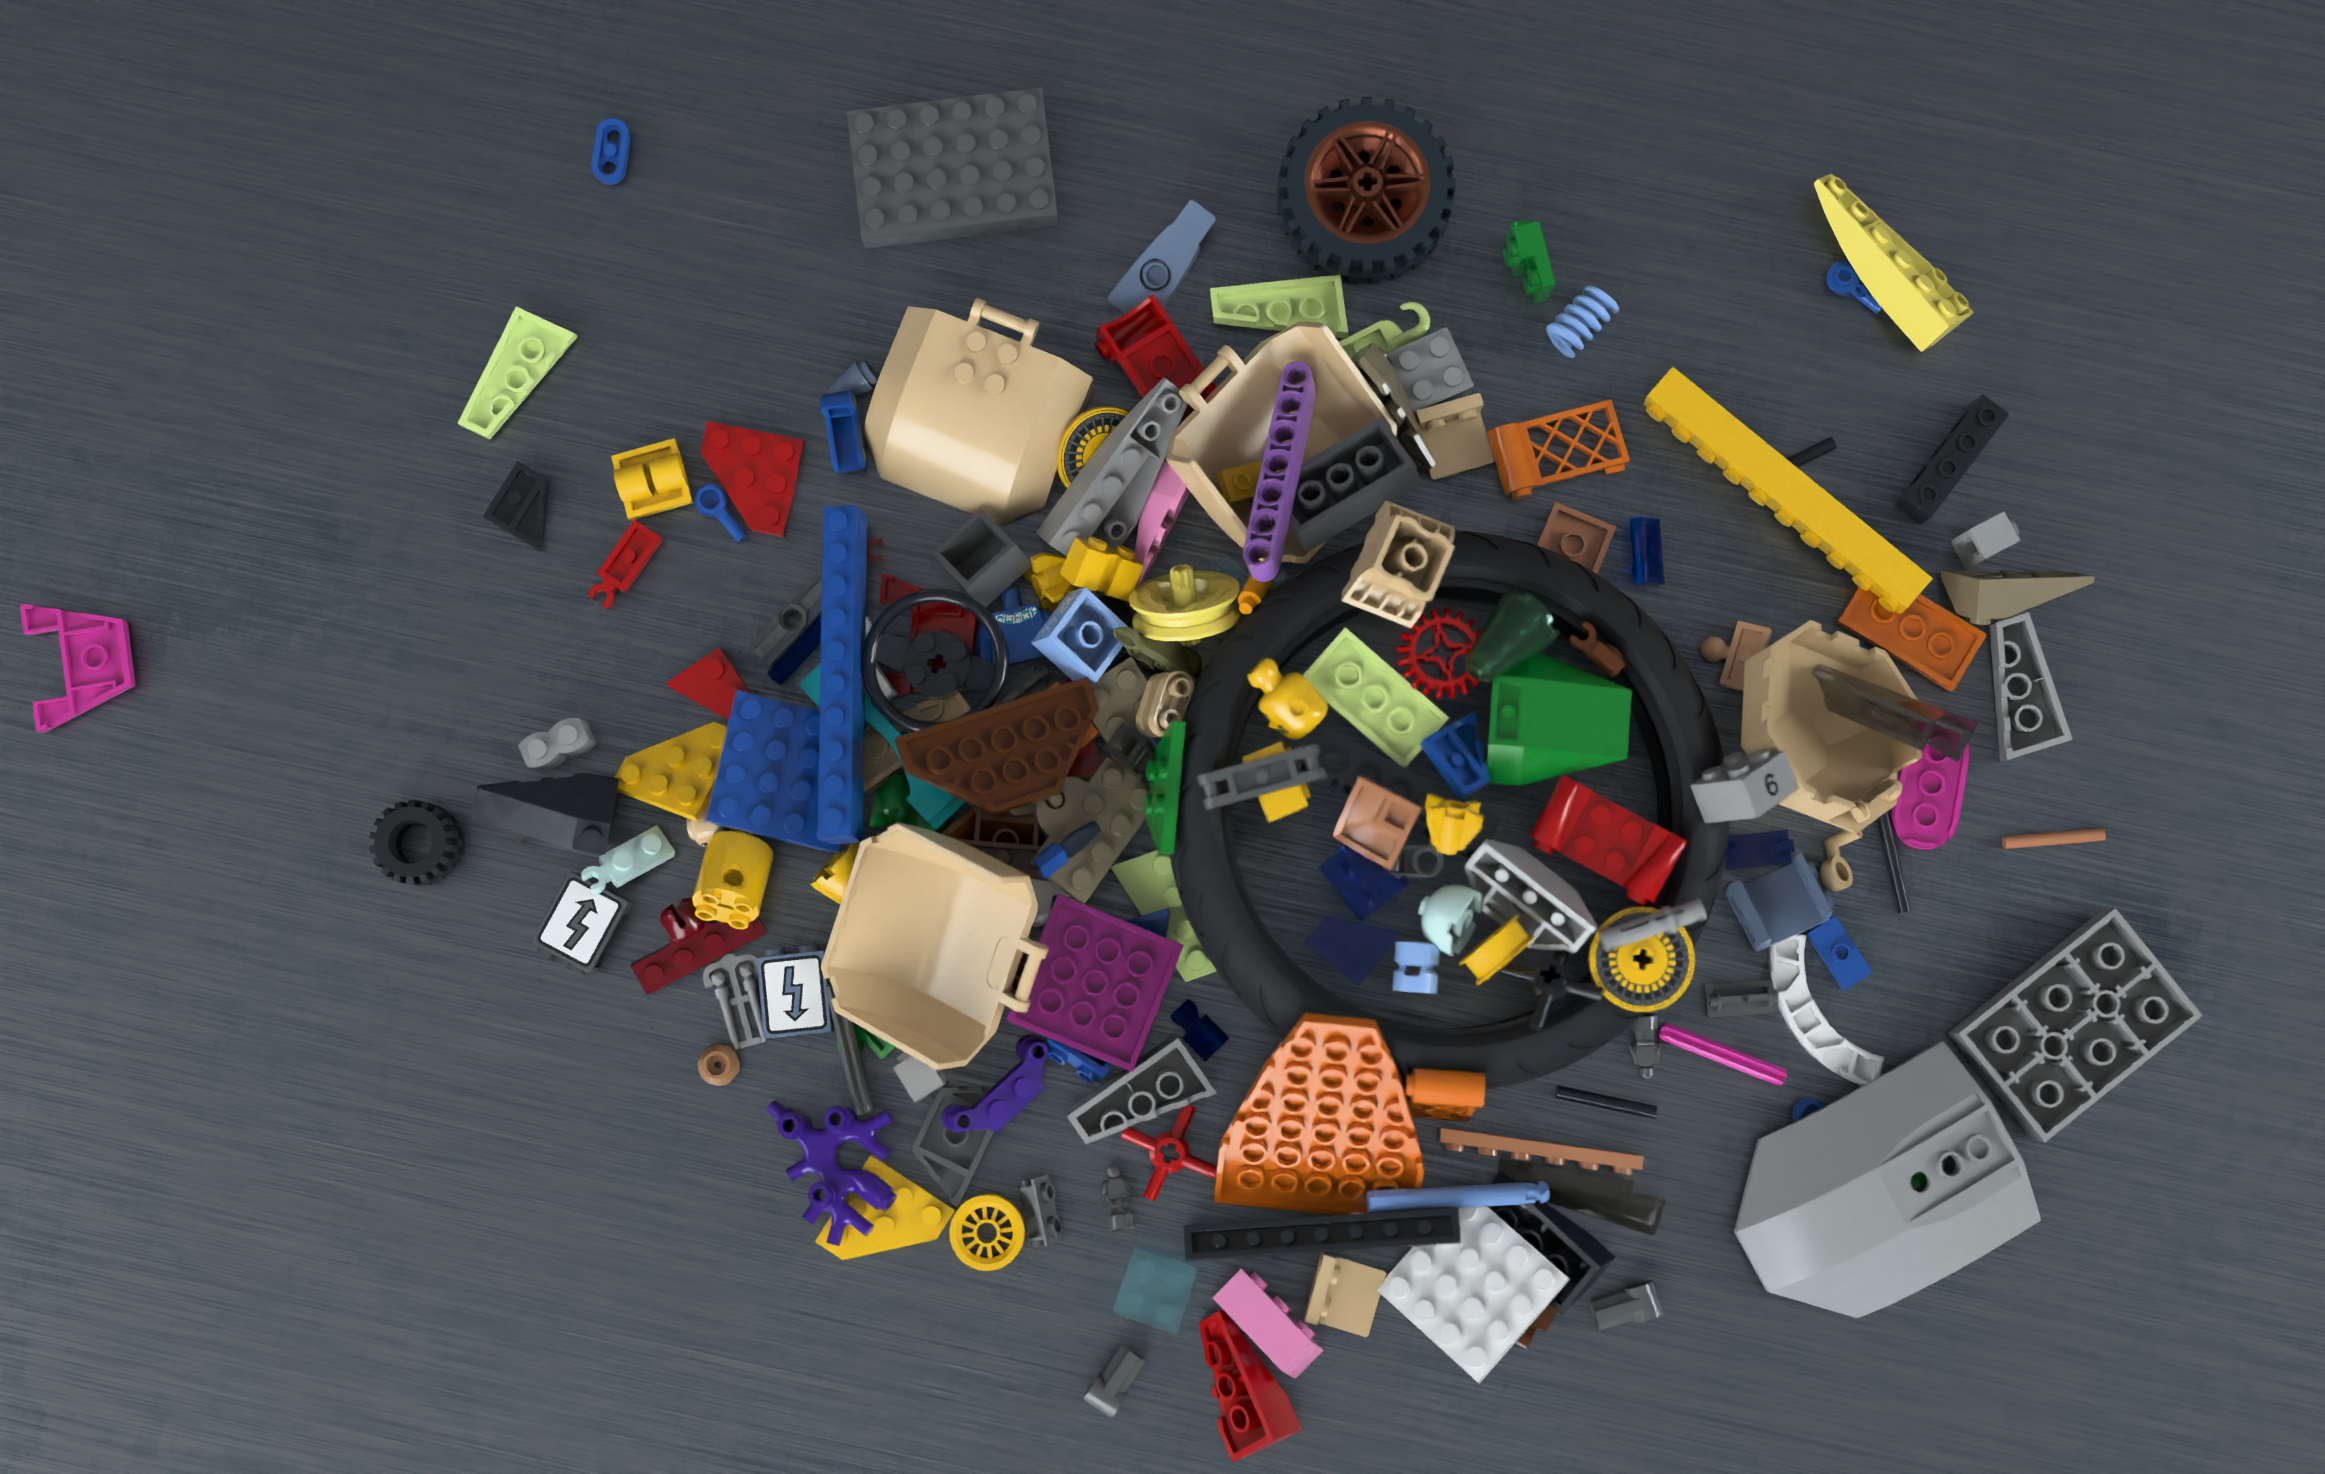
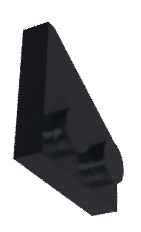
[483,461,547,551]

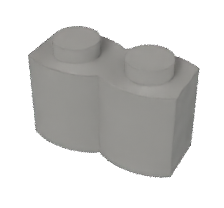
[518,717,597,771]

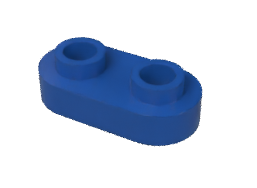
[591,118,631,185]

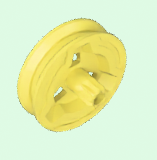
[1129,564,1243,646]

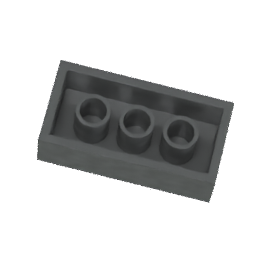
[1272,417,1421,553]

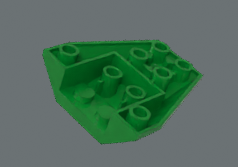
[1487,647,1632,786]

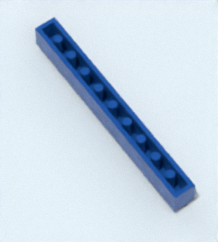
[818,505,867,844]

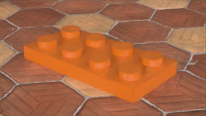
[1836,586,1987,692]

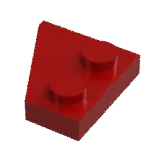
[666,647,752,720]

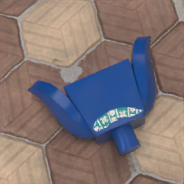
[969,588,1053,693]

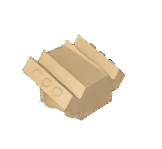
[1342,501,1455,628]

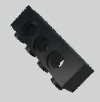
[1894,394,2009,525]

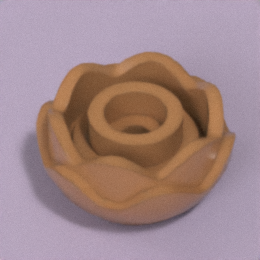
[698,1043,740,1086]

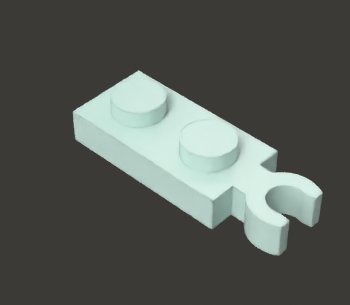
[581,825,675,895]

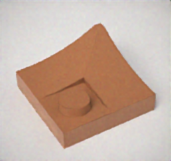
[1332,775,1423,870]

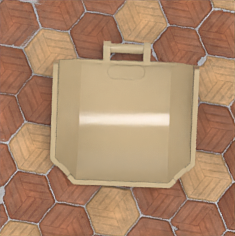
[863,298,1094,526]
[1166,321,1397,563]
[821,823,1049,1070]

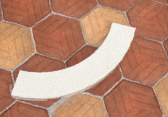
[1768,934,1884,1086]

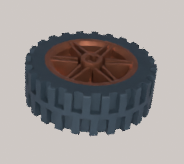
[1277,97,1456,284]

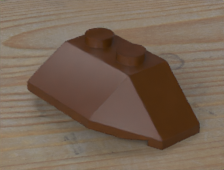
[940,806,1047,879]

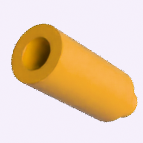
[1238,562,1277,615]

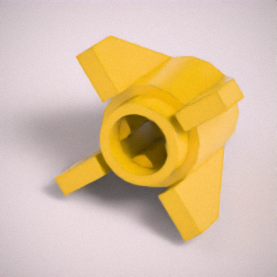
[1023,552,1078,611]
[1425,793,1483,855]

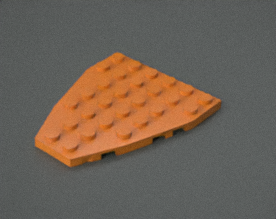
[1214,1013,1424,1215]

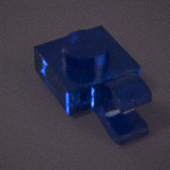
[1171,999,1229,1062]

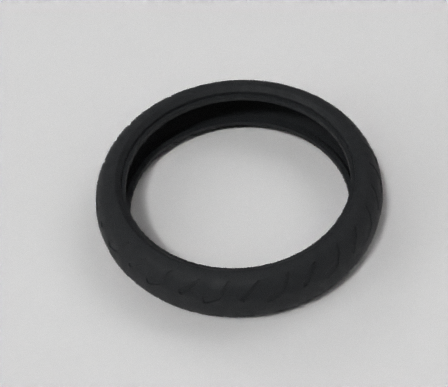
[1169,531,1729,1090]

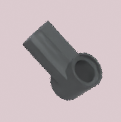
[1590,1280,1663,1330]
[1083,1344,1146,1418]

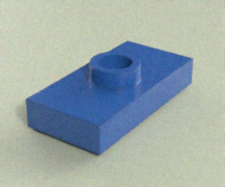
[1805,915,1873,990]

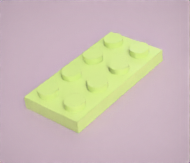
[1303,627,1449,768]

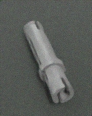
[1599,898,1707,952]

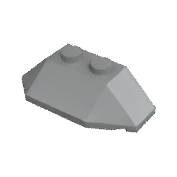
[1464,839,1597,952]

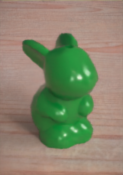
[869,773,950,833]

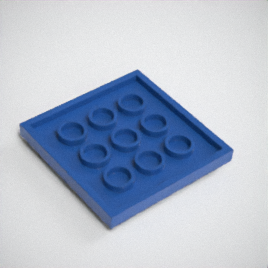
[705,690,867,854]

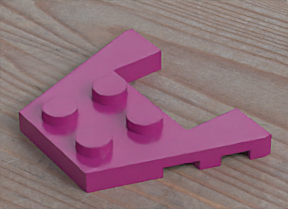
[20,604,136,733]

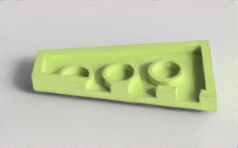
[1210,275,1348,339]
[458,306,578,439]
[1111,850,1217,982]

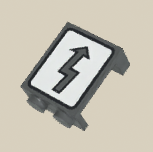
[531,871,635,977]

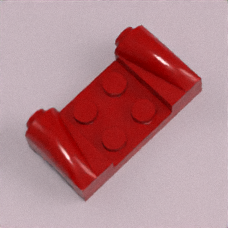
[1094,294,1216,425]
[1529,775,1687,905]

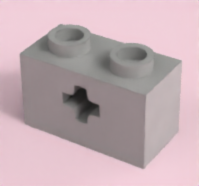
[1950,511,2021,569]
[893,1052,949,1103]

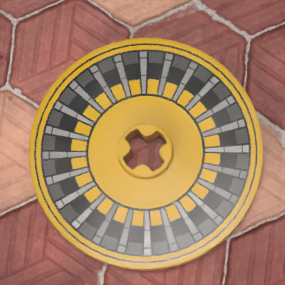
[1057,406,1129,488]
[1589,907,1695,1012]

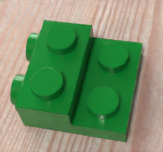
[1502,219,1555,304]

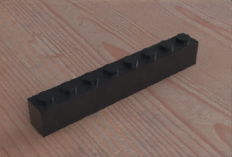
[1184,1207,1461,1261]

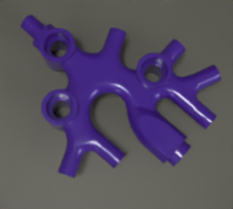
[766,1101,897,1246]

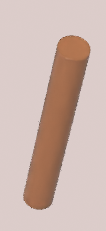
[2002,828,2106,849]

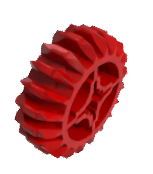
[1396,607,1490,701]

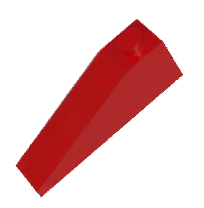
[1199,1309,1302,1462]

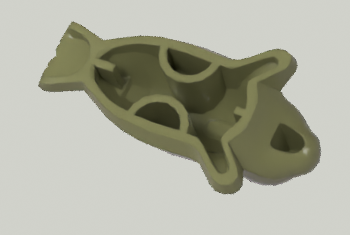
[1113,627,1202,685]

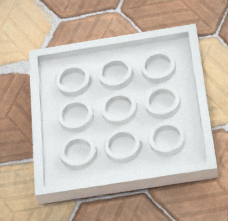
[1377,1206,1570,1384]

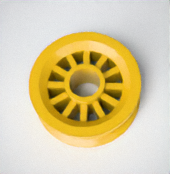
[1459,914,1536,985]
[949,1193,1026,1271]

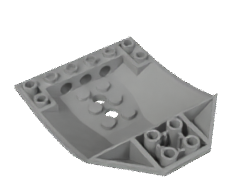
[1734,1041,2041,1318]

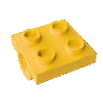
[611,438,694,521]

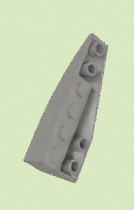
[1036,378,1188,556]

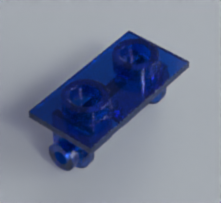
[1724,830,1795,870]

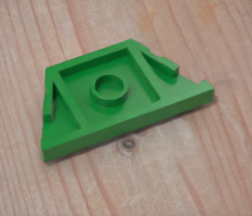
[1143,721,1186,854]

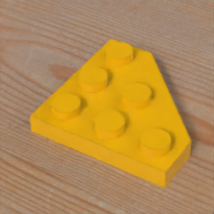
[614,722,727,821]
[815,1155,956,1260]

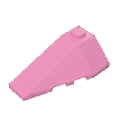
[1134,461,1190,587]

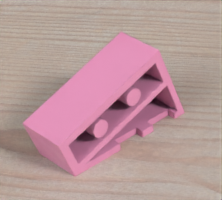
[1213,1269,1323,1379]

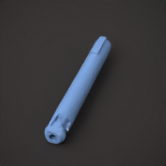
[1366,1181,1549,1213]

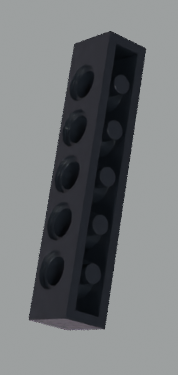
[1297,723,1502,859]

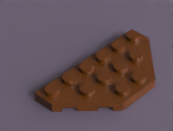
[895,677,1099,815]

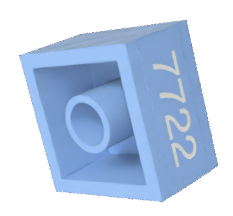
[1031,587,1128,684]

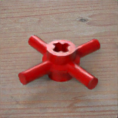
[1120,1105,1217,1202]

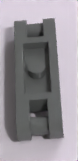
[1197,744,1327,811]

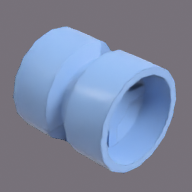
[1392,942,1440,994]

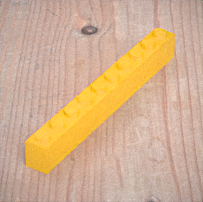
[1643,367,1933,614]

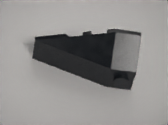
[471,773,619,855]
[1487,1172,1615,1315]

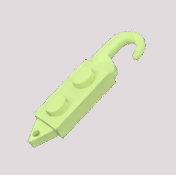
[1339,302,1430,359]

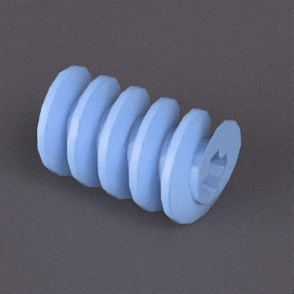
[1546,285,1619,358]

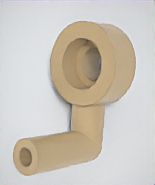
[1820,830,1863,892]

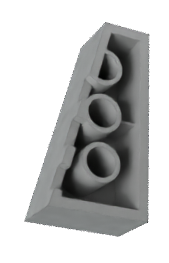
[1989,612,2073,762]
[1065,1034,1217,1144]

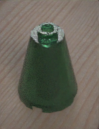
[1465,589,1559,682]

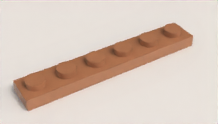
[1436,1127,1644,1175]

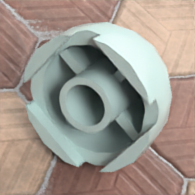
[1419,885,1483,956]

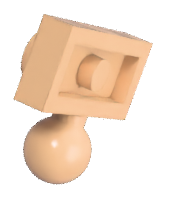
[1700,621,1772,691]

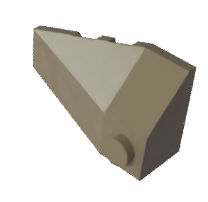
[1351,343,1436,474]
[1941,569,2094,625]

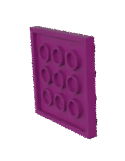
[1006,894,1184,1072]

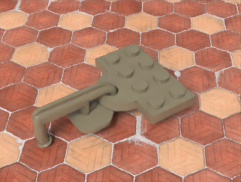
[1008,756,1149,904]

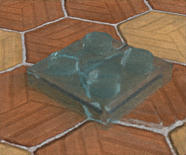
[1113,1247,1198,1335]

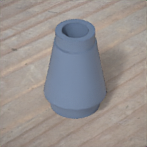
[828,359,878,396]

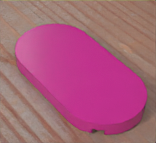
[1889,718,1970,850]

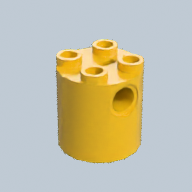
[692,831,774,929]

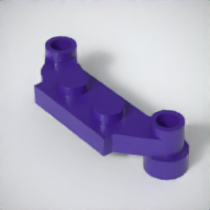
[941,1035,1048,1134]

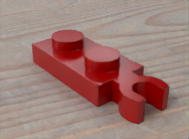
[588,520,663,610]

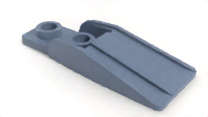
[1107,200,1216,314]

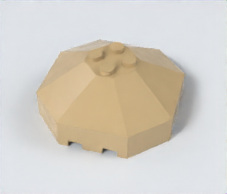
[1741,620,1923,834]

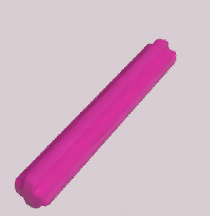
[1657,1022,1787,1086]

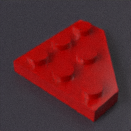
[700,421,805,538]

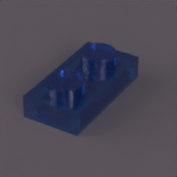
[1629,516,1665,586]

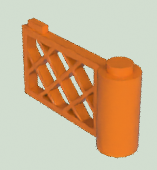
[1486,399,1630,500]
[1405,1068,1485,1122]

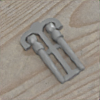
[703,953,768,1050]

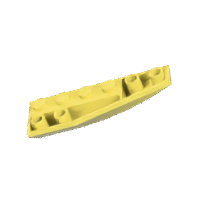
[1814,173,1974,352]

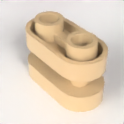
[1136,671,1194,738]

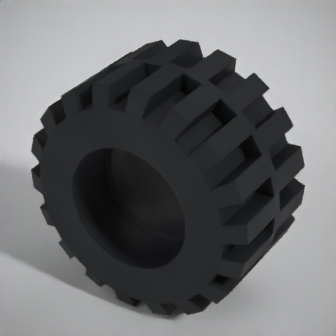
[369,800,463,886]

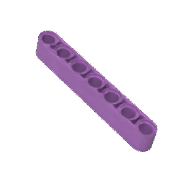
[1243,361,1317,582]

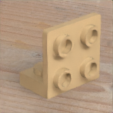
[1415,393,1494,480]
[1302,1252,1386,1337]

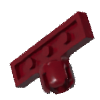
[631,898,767,995]

